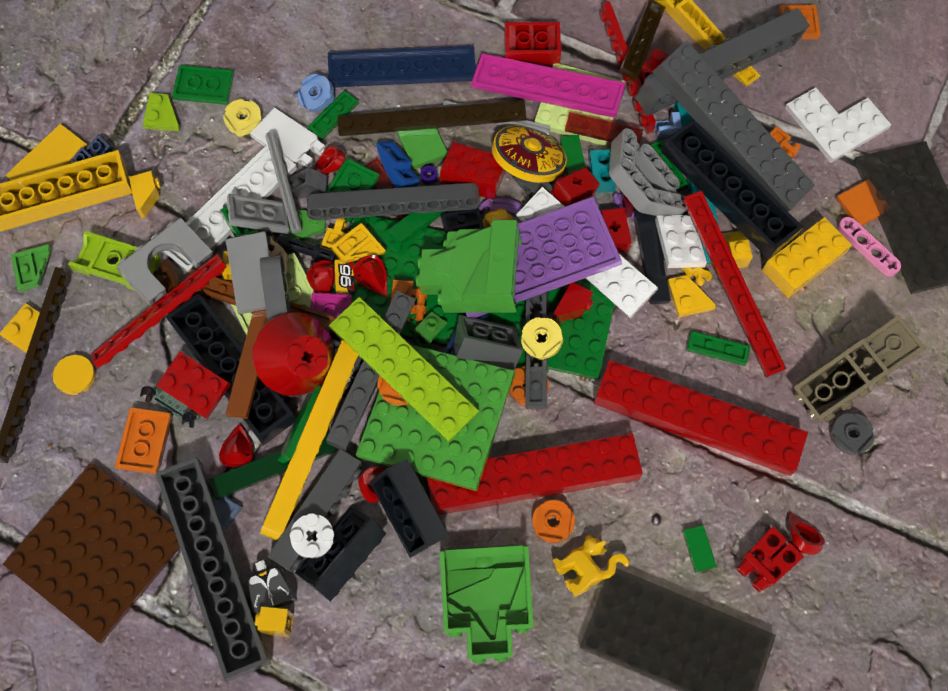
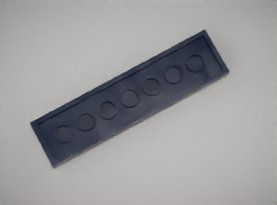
[328,46,476,88]

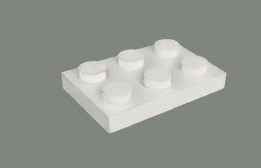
[655,215,707,268]

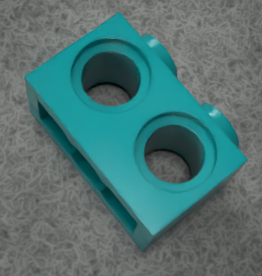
[588,149,616,193]

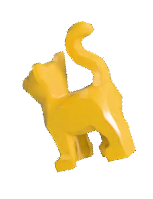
[553,534,630,597]

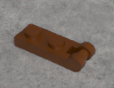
[153,259,188,308]

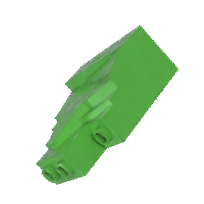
[416,220,522,313]
[440,544,534,663]

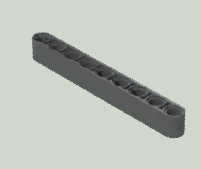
[307,183,481,220]

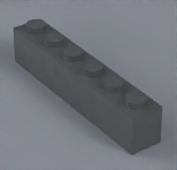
[267,449,363,574]

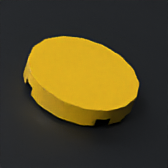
[53,355,96,395]

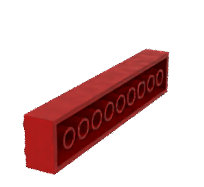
[594,360,808,476]
[427,433,643,515]

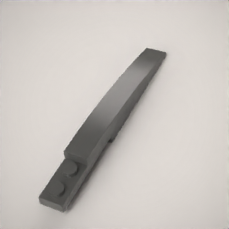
[525,291,549,409]

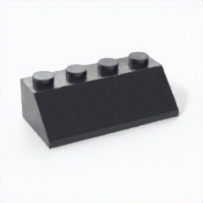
[295,507,387,602]

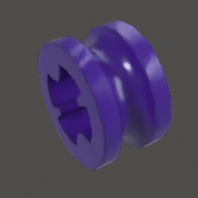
[420,166,438,185]

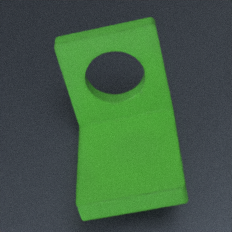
[412,312,447,349]

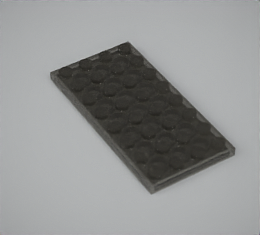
[854,141,948,294]
[579,568,776,691]

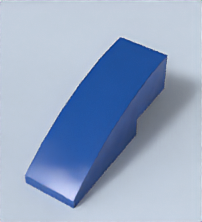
[376,141,420,188]

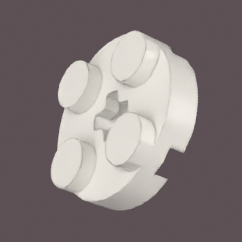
[290,513,334,558]

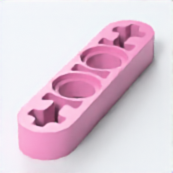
[837,217,901,277]

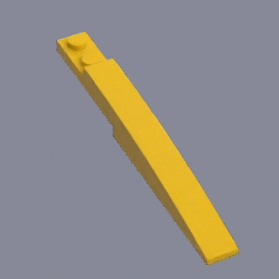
[655,0,761,87]

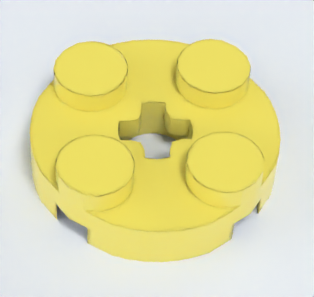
[223,99,262,137]
[521,317,563,360]

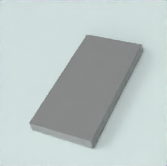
[226,232,270,314]

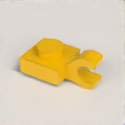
[321,218,346,250]

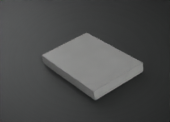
[227,193,289,234]

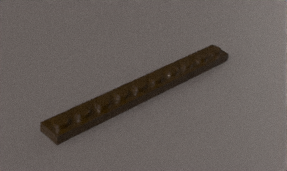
[337,100,526,136]
[0,267,70,464]

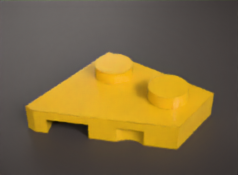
[331,223,386,263]
[667,275,716,318]
[0,303,40,353]

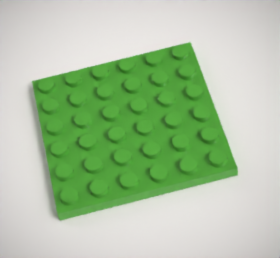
[356,344,515,491]

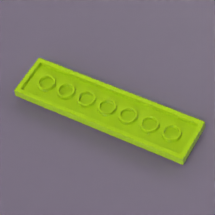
[329,297,479,443]

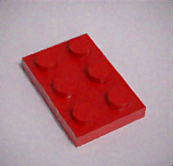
[156,351,231,419]

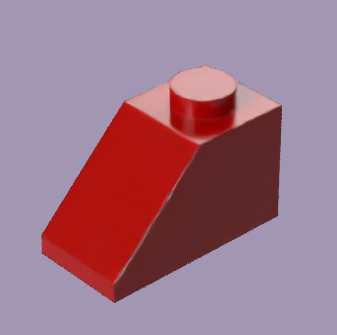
[552,282,594,323]

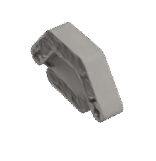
[609,128,687,216]

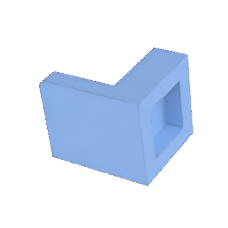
[655,112,682,139]

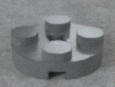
[830,413,874,456]

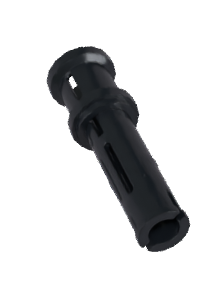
[277,234,337,264]

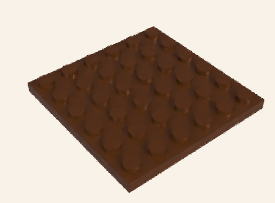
[3,463,180,644]

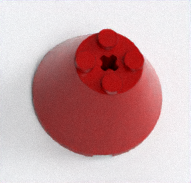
[252,313,334,396]

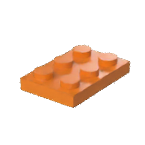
[115,407,172,475]

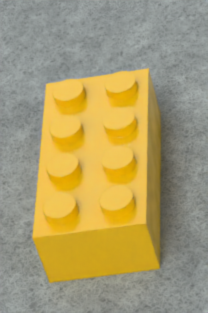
[762,217,852,299]

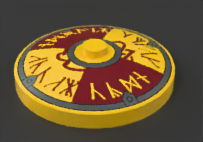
[492,125,567,183]

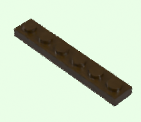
[619,0,665,81]

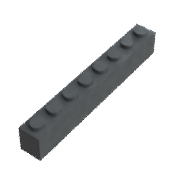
[326,291,415,452]

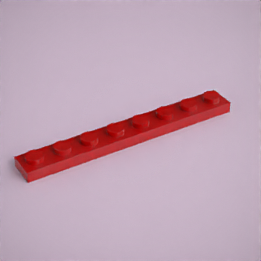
[600,1,656,134]
[91,254,227,368]

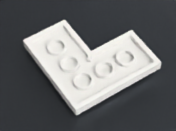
[785,88,891,163]

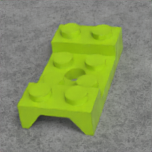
[68,231,161,291]

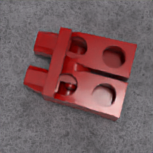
[736,526,804,592]

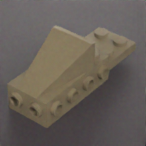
[794,315,926,423]

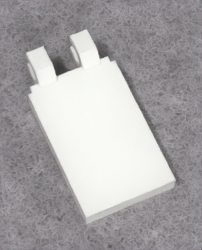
[250,108,325,168]

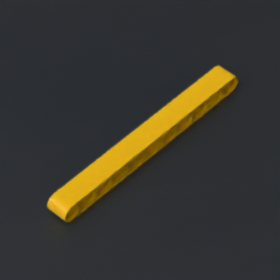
[260,340,359,541]

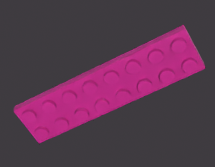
[471,53,626,118]

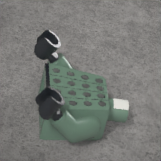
[140,386,202,428]

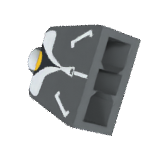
[248,560,296,615]

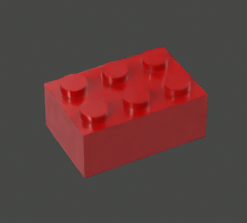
[504,22,561,66]
[440,142,506,200]

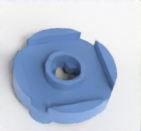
[297,74,334,113]

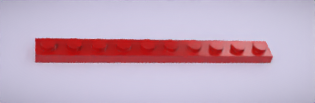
[683,191,786,378]

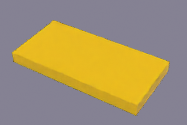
[5,124,88,181]

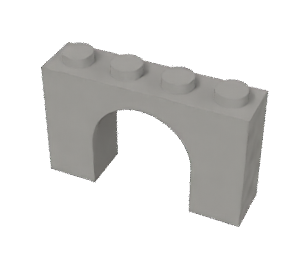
[117,218,213,306]

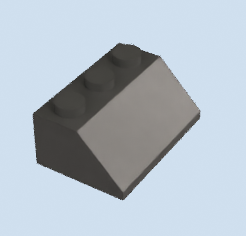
[454,315,523,370]

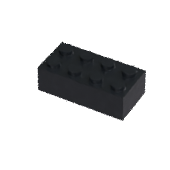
[369,459,449,558]

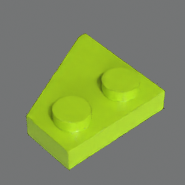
[142,93,180,132]

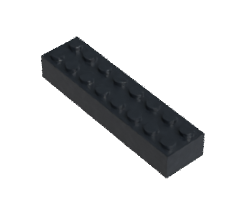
[661,119,803,259]
[165,293,296,446]

